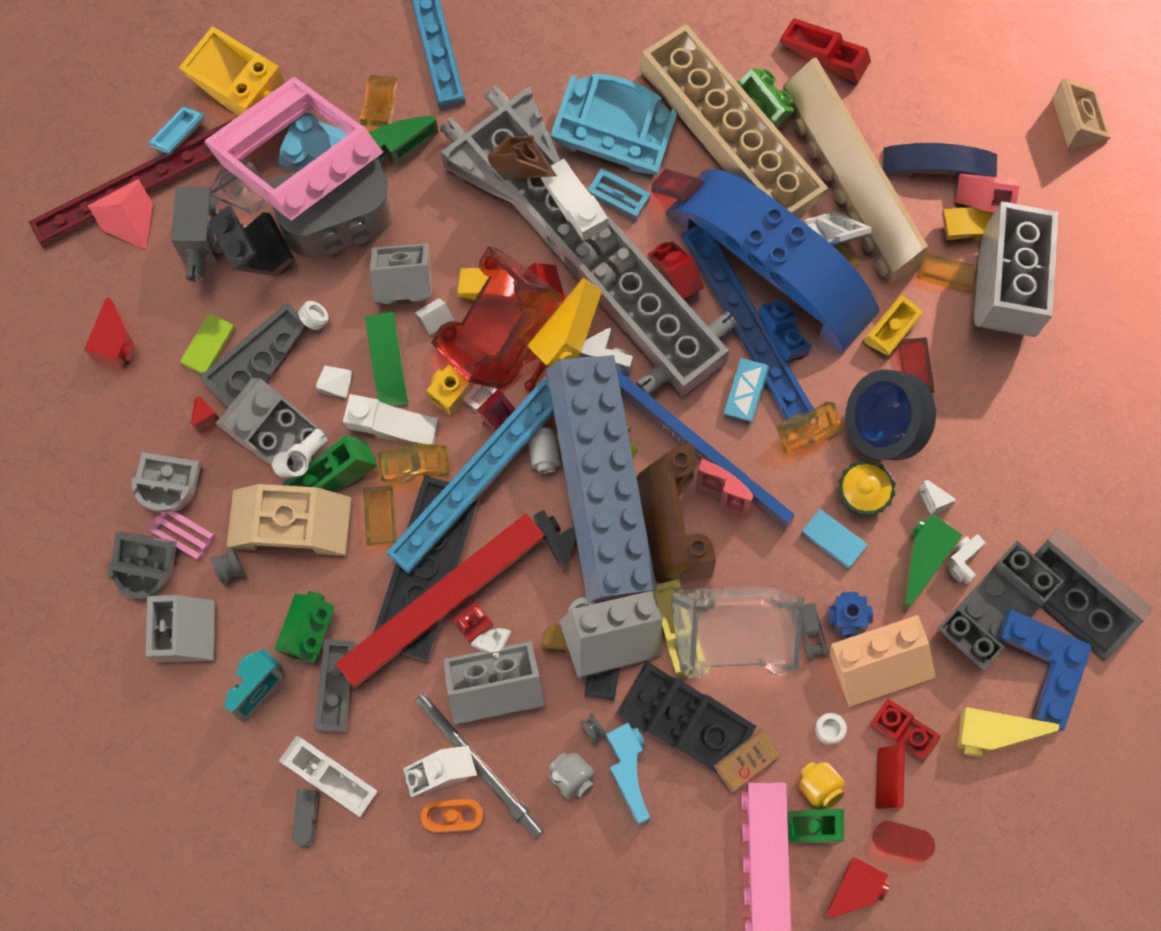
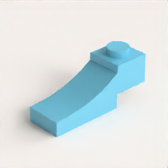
[606,723,650,826]

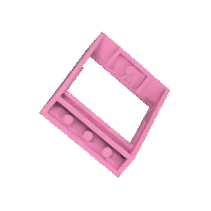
[204,77,383,221]

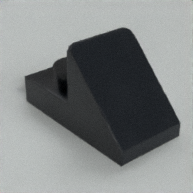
[533,510,577,573]

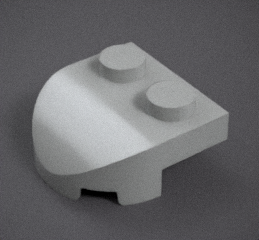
[131,452,201,512]

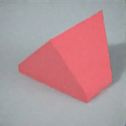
[88,179,153,250]

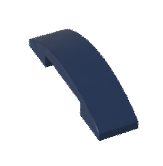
[883,143,997,177]

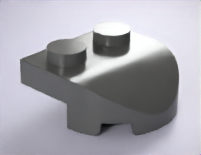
[107,531,177,599]

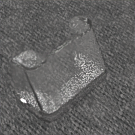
[671,585,804,679]

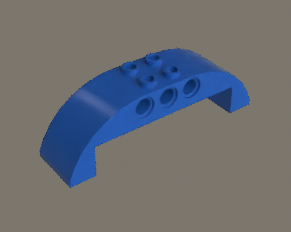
[666,169,880,354]

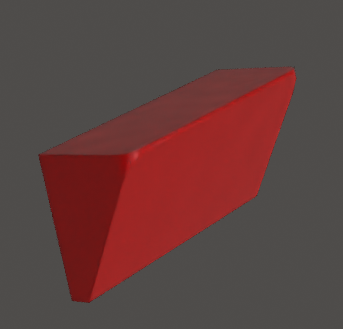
[875,745,905,811]

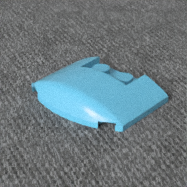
[550,74,677,174]

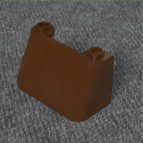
[636,444,716,584]

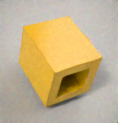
[426,364,473,416]

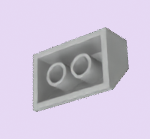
[559,590,662,678]
[443,641,545,724]

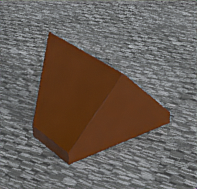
[488,135,557,180]

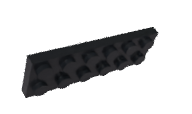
[373,475,482,663]

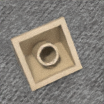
[1052,78,1111,149]

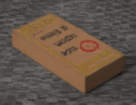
[713,730,781,792]

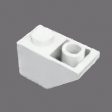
[403,746,477,798]

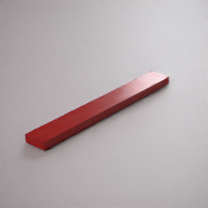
[335,513,545,689]

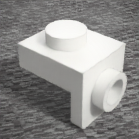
[946,534,986,585]

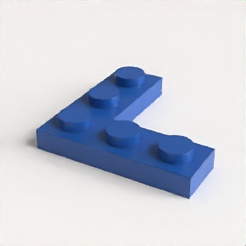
[997,609,1092,731]

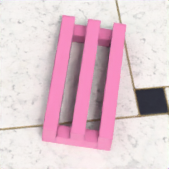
[148,511,215,562]

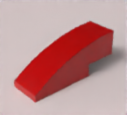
[780,18,871,83]

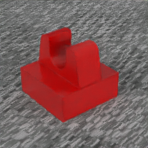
[451,600,494,644]

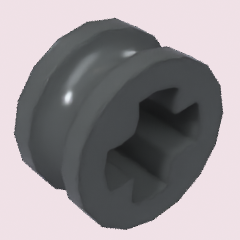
[579,713,606,745]

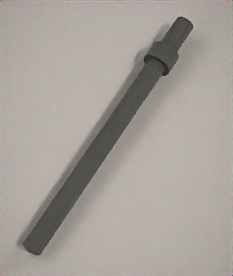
[415,693,544,839]

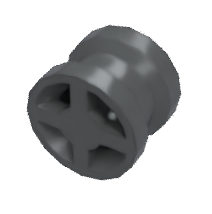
[210,548,245,585]

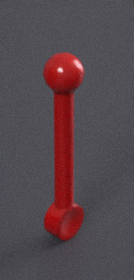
[524,361,545,391]

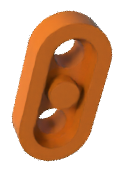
[421,799,484,833]

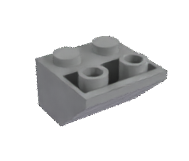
[145,595,215,663]

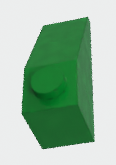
[282,435,378,492]
[902,514,962,612]

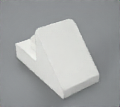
[577,328,633,376]

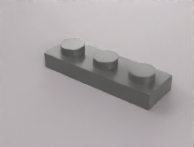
[314,639,356,734]

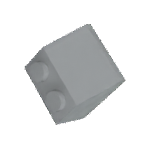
[370,243,432,304]

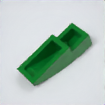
[368,115,439,164]
[365,312,409,407]

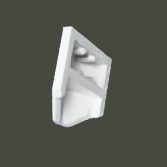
[805,211,871,246]

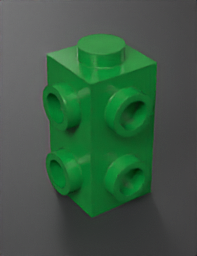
[274,591,335,663]

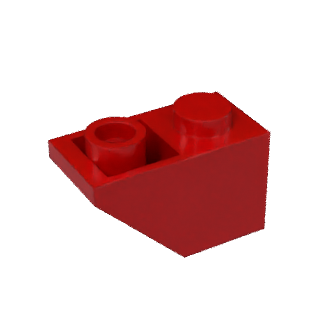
[648,241,704,299]

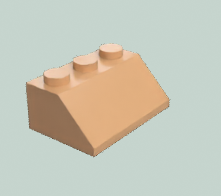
[828,615,936,708]

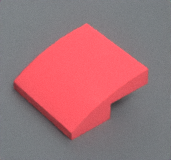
[696,459,753,516]

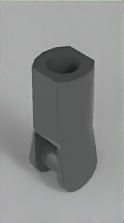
[796,603,828,661]
[292,789,319,848]

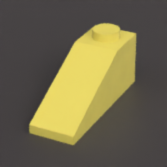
[956,707,1059,757]

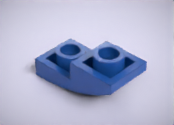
[759,298,812,361]

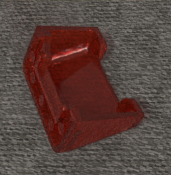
[431,246,562,389]

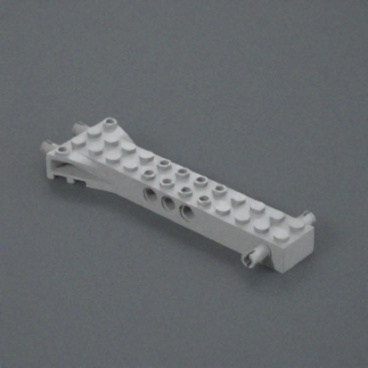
[440,85,737,397]

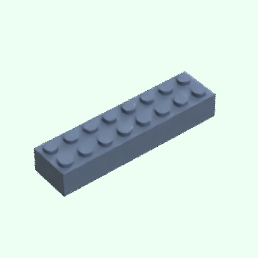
[546,355,657,603]

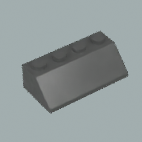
[1034,527,1153,661]

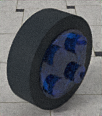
[845,369,936,461]

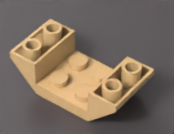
[227,484,352,556]

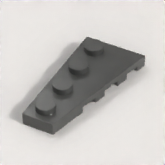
[199,302,307,409]

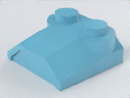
[278,113,348,172]

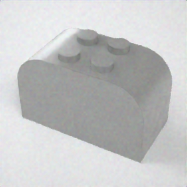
[974,201,1059,337]

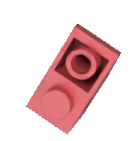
[955,173,1020,212]

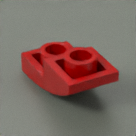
[871,699,941,763]

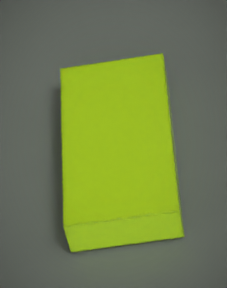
[180,313,236,374]

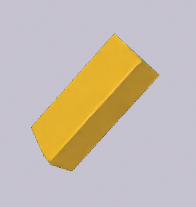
[862,294,924,356]

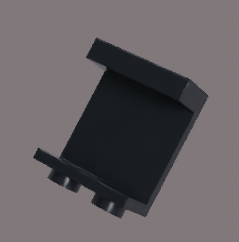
[208,205,295,276]

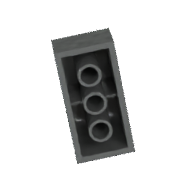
[266,157,394,257]

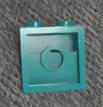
[223,648,284,722]

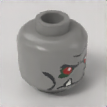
[549,752,595,799]

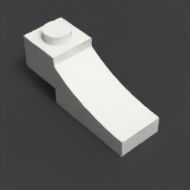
[540,159,608,241]
[343,394,439,449]
[279,736,378,817]

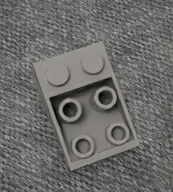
[215,378,327,479]

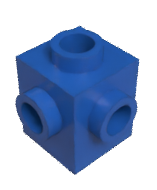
[828,592,873,637]

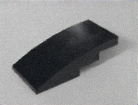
[615,662,757,776]

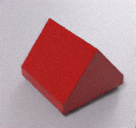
[190,396,219,433]

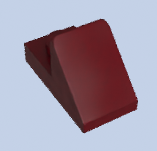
[476,390,516,434]

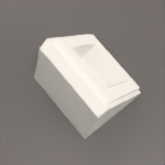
[415,298,455,336]

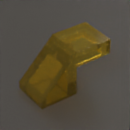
[360,75,398,127]
[378,444,450,483]

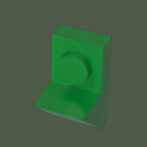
[787,809,844,845]

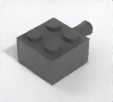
[171,187,223,282]

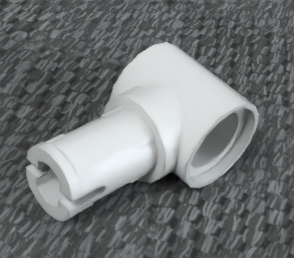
[272,429,328,478]

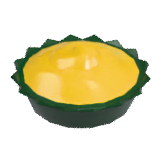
[838,460,896,516]

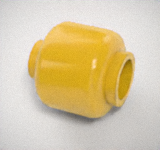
[798,762,845,809]

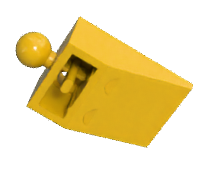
[179,26,285,116]

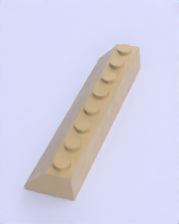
[639,24,828,219]
[783,57,928,283]

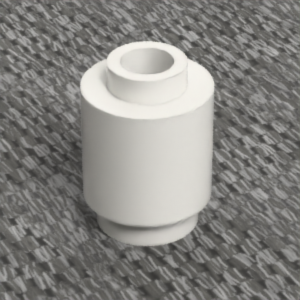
[528,428,561,474]

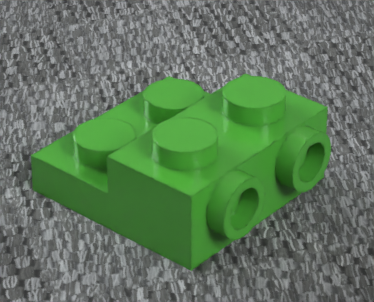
[737,68,795,128]

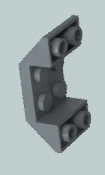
[937,541,1064,670]

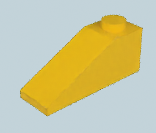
[527,278,602,367]

